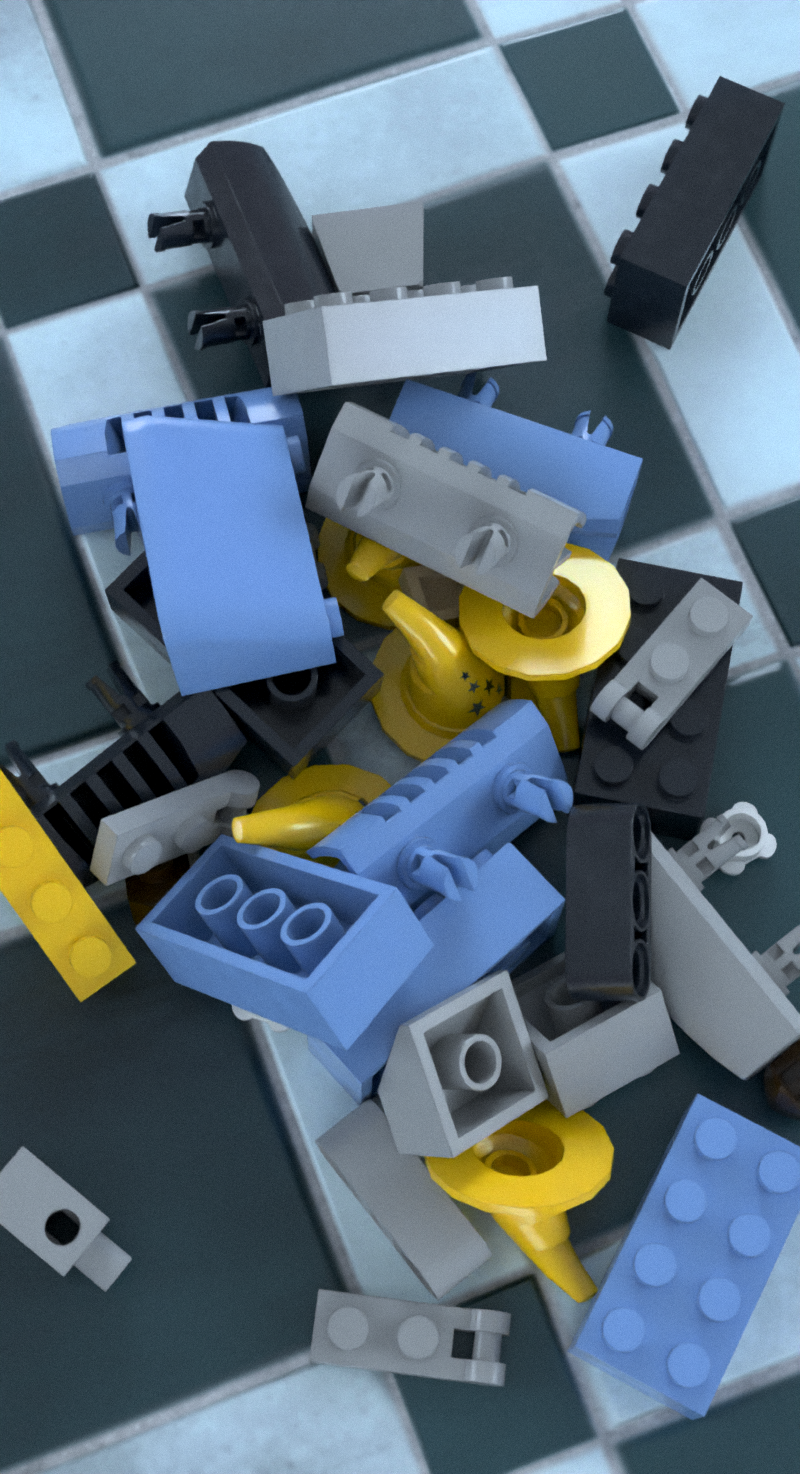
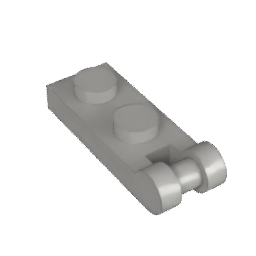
[589,578,753,751]
[90,770,260,886]
[309,1289,512,1387]

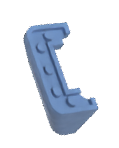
[121,415,344,696]

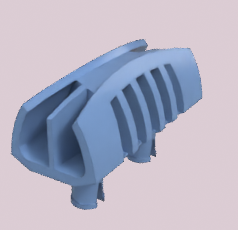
[389,372,643,561]
[51,387,312,556]
[306,699,573,912]

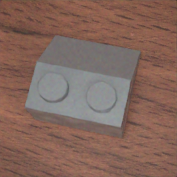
[511,952,680,1118]
[378,970,549,1158]

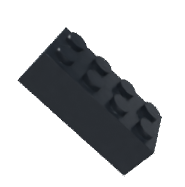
[604,76,785,350]
[105,550,384,780]
[567,558,743,841]

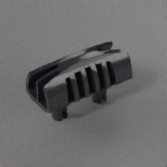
[147,141,336,388]
[0,660,247,889]

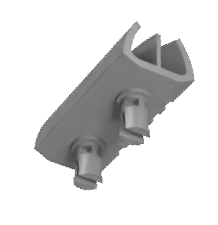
[305,402,587,619]
[650,814,800,1081]

